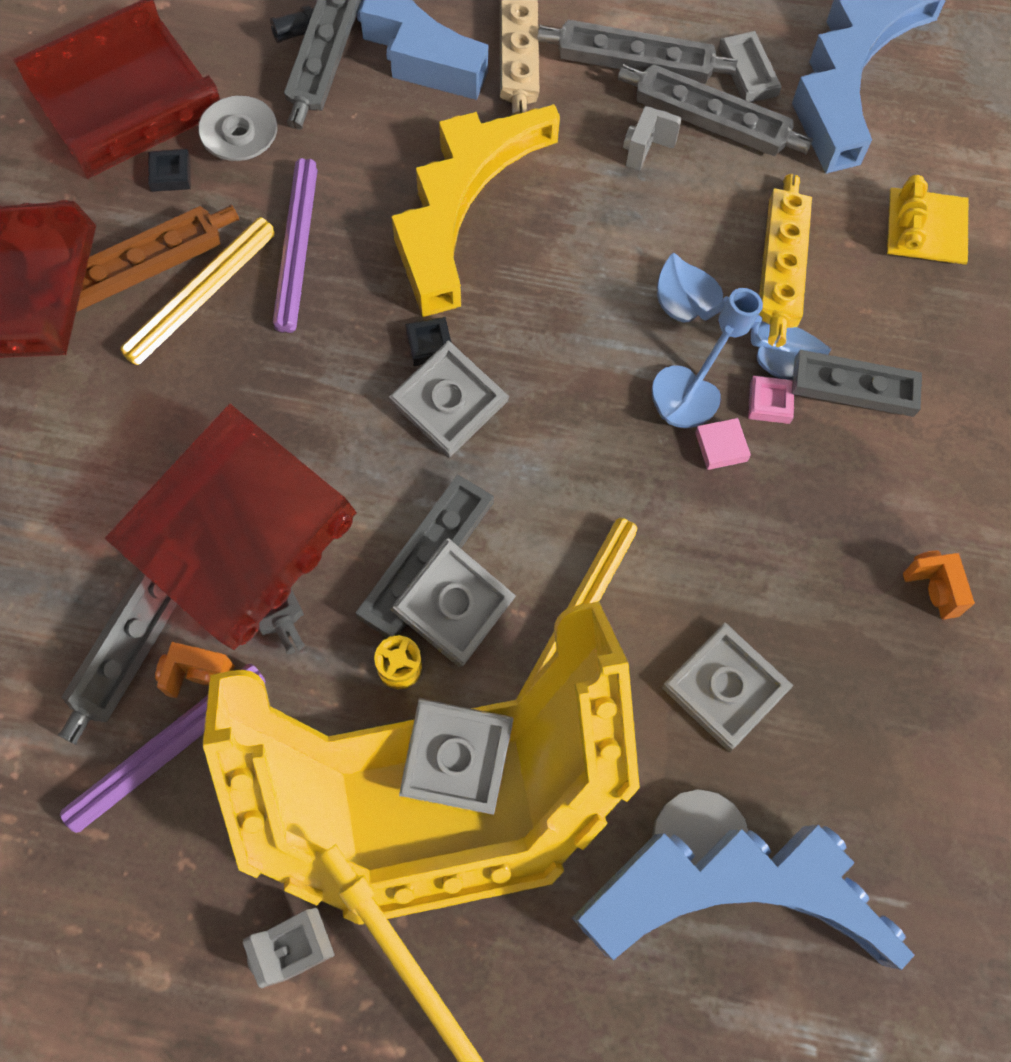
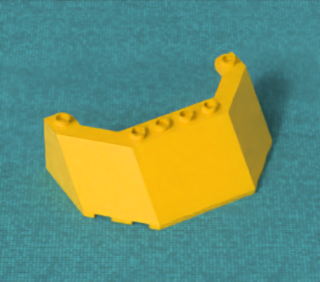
[203,601,640,925]

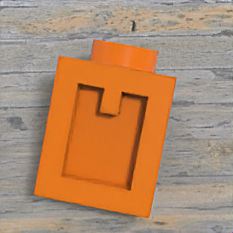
[903,550,975,620]
[155,642,235,698]

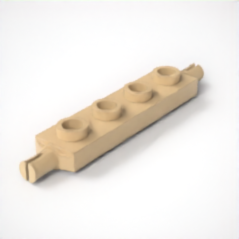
[500,0,539,116]

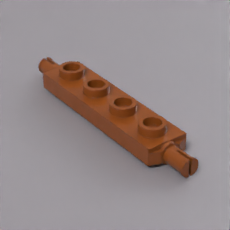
[30,204,239,314]

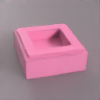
[748,376,794,424]
[695,418,751,470]

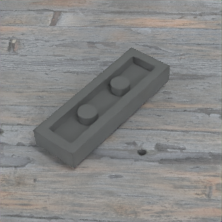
[792,350,922,417]

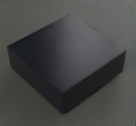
[148,149,191,192]
[405,317,452,366]

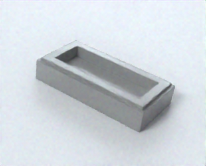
[719,31,782,102]

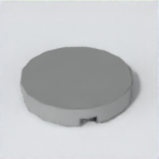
[652,789,748,866]

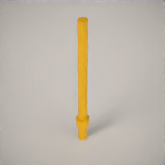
[319,844,484,1062]

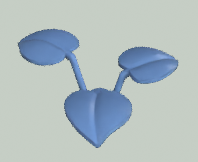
[651,253,831,428]

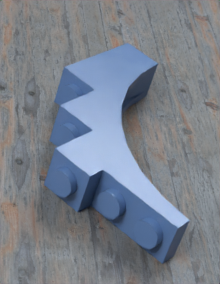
[357,0,488,100]
[792,0,946,173]
[572,825,915,970]

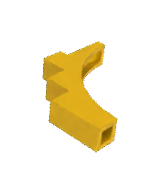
[392,105,560,317]

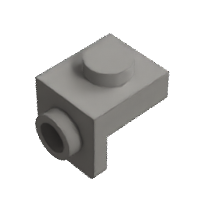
[623,106,681,171]
[243,908,335,988]

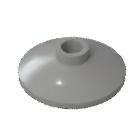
[199,96,277,161]

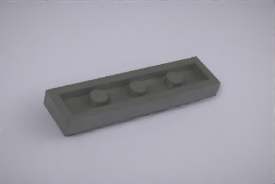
[356,474,494,638]

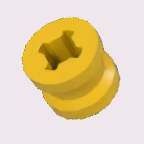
[374,635,423,690]

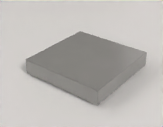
[389,340,509,458]
[390,538,516,667]
[662,623,794,753]
[399,698,513,815]

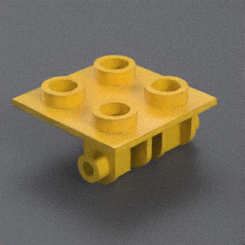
[887,175,969,265]

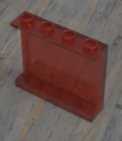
[13,0,220,179]
[0,200,97,358]
[105,404,357,651]

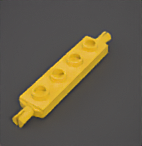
[759,174,812,347]

